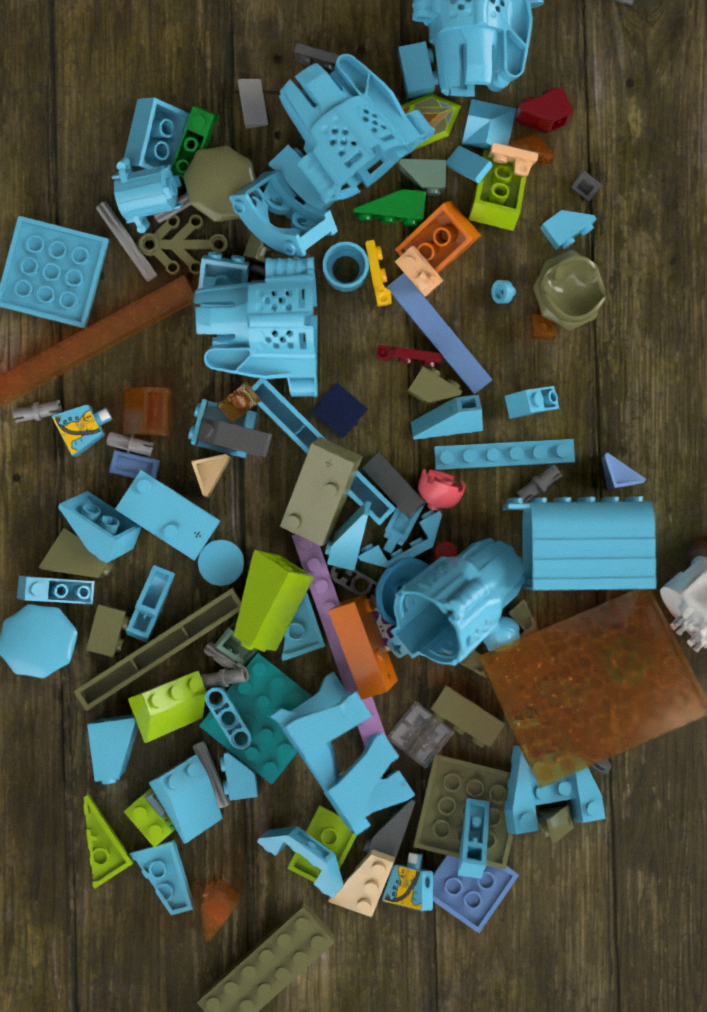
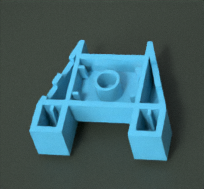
[504,738,605,834]

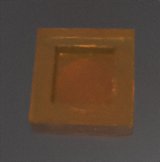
[530,314,557,341]

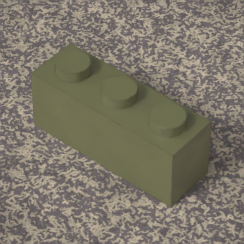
[430,684,505,748]

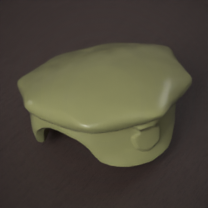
[183,145,256,222]
[533,250,606,330]

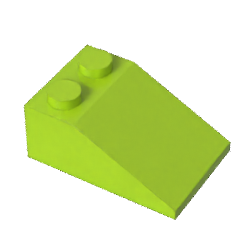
[469,149,526,231]

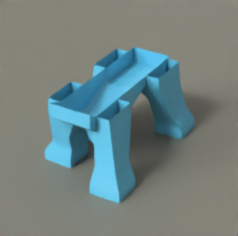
[268,672,415,835]

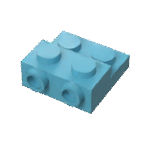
[196,251,250,304]

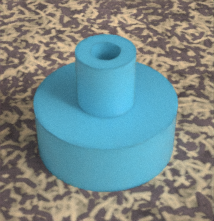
[491,280,516,303]

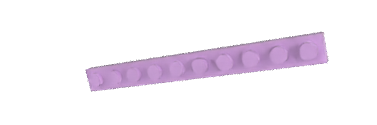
[292,534,387,747]

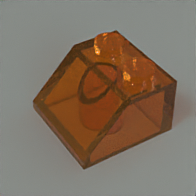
[201,877,242,943]

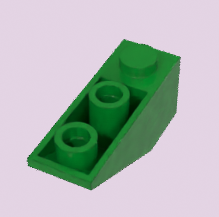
[170,106,220,178]
[354,189,426,227]

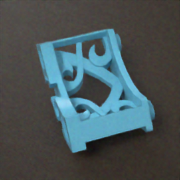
[229,170,338,257]

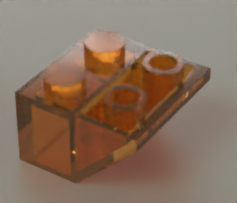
[123,387,171,437]

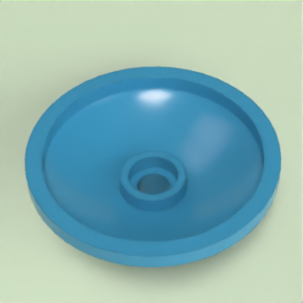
[376,558,429,626]

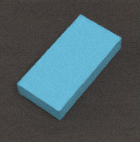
[446,146,493,184]

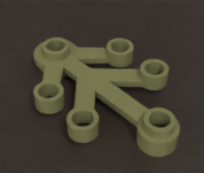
[138,214,228,276]

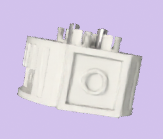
[660,556,707,652]

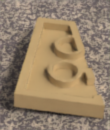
[328,849,395,917]

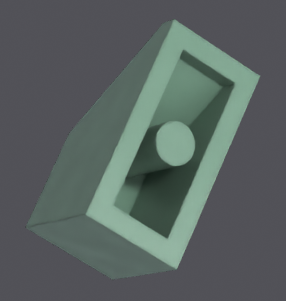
[399,159,446,196]

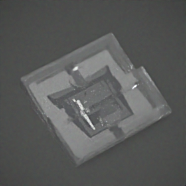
[387,700,455,769]

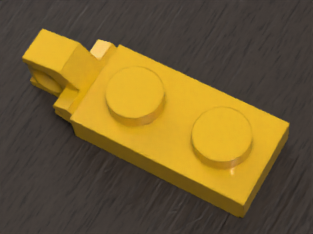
[365,240,392,307]

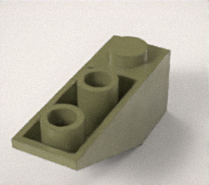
[537,801,574,843]

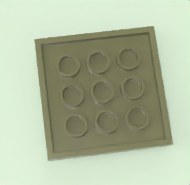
[413,754,513,869]

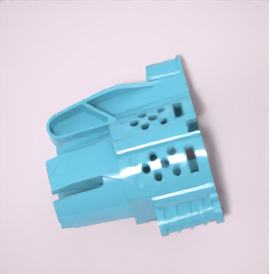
[412,0,544,97]
[279,54,435,204]
[194,257,318,397]
[387,538,525,666]

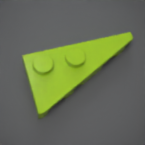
[83,794,133,889]

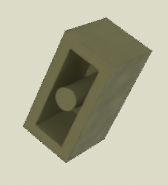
[86,604,130,657]

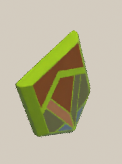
[401,93,461,150]

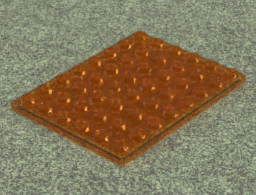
[478,589,707,789]

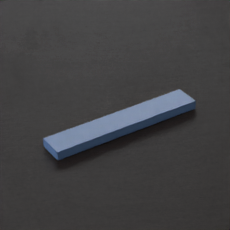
[386,273,492,395]

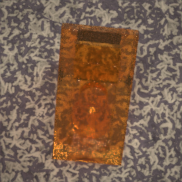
[216,382,261,424]

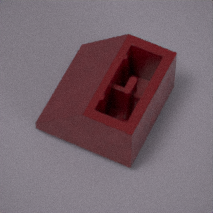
[514,87,574,134]

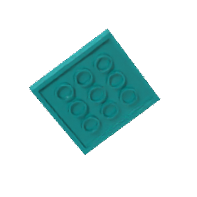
[199,653,312,784]

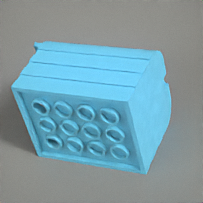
[502,497,656,590]

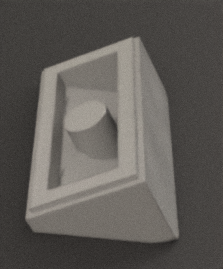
[237,79,268,129]

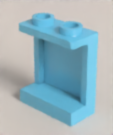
[188,399,258,459]

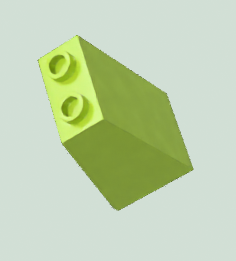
[234,550,314,652]

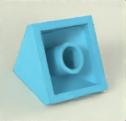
[462,99,516,150]

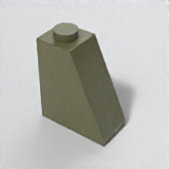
[39,528,114,578]

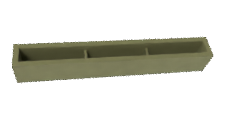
[73,588,242,711]

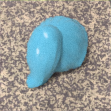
[483,616,522,654]

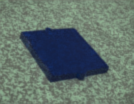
[312,383,368,438]

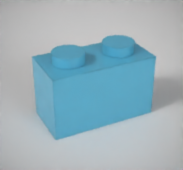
[398,41,438,99]

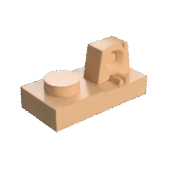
[487,143,539,177]
[395,246,443,297]

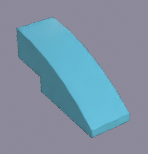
[126,565,175,643]

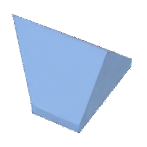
[601,453,646,490]

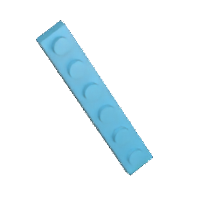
[434,439,575,470]

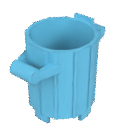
[112,157,183,233]

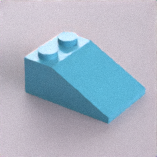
[58,491,141,563]
[149,755,223,844]

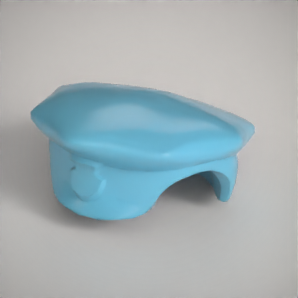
[0,604,77,678]

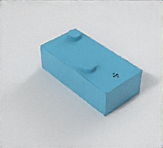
[115,470,221,561]

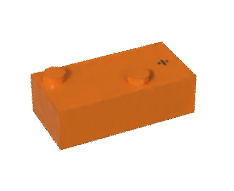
[329,593,398,700]

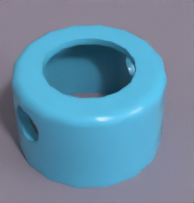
[323,242,369,292]

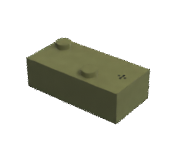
[280,437,363,546]

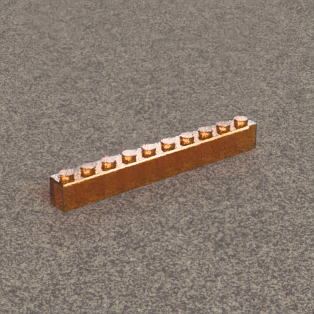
[0,275,195,407]

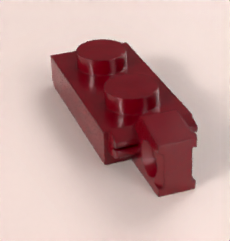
[376,345,441,367]

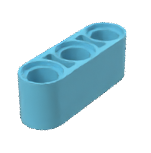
[205,686,252,749]

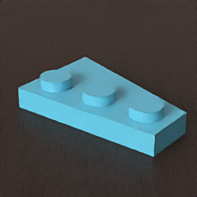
[129,839,195,915]

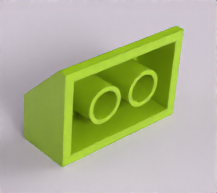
[128,671,207,743]

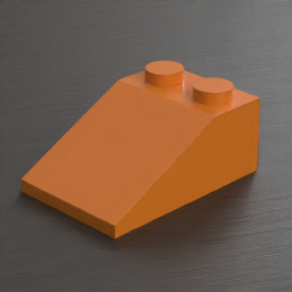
[395,200,482,273]

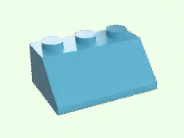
[124,97,190,176]

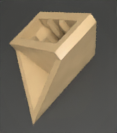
[191,454,231,498]

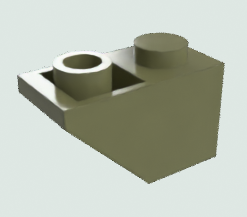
[408,366,463,405]

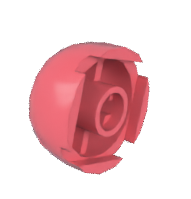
[418,469,466,511]

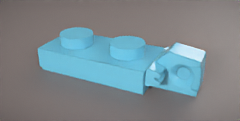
[383,503,426,554]

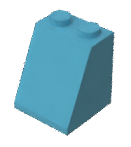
[87,714,139,784]

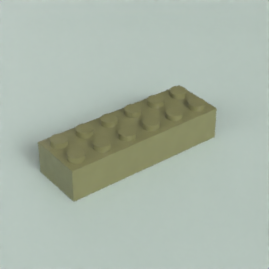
[197,901,335,1012]

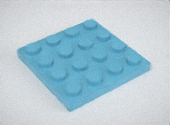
[0,216,110,329]

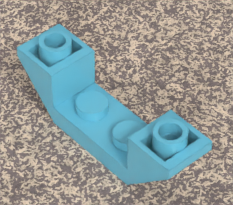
[358,510,442,568]
[257,826,344,899]

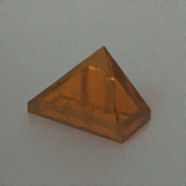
[509,133,555,165]

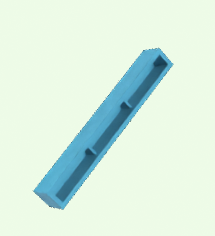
[246,378,396,526]

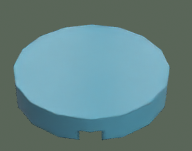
[198,540,245,586]

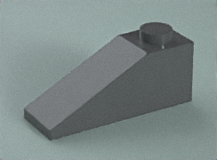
[197,418,272,457]
[363,797,416,868]

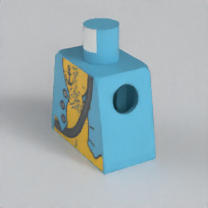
[52,405,112,457]
[382,852,433,911]

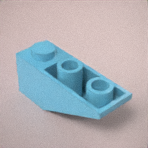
[411,395,483,440]
[17,575,95,604]

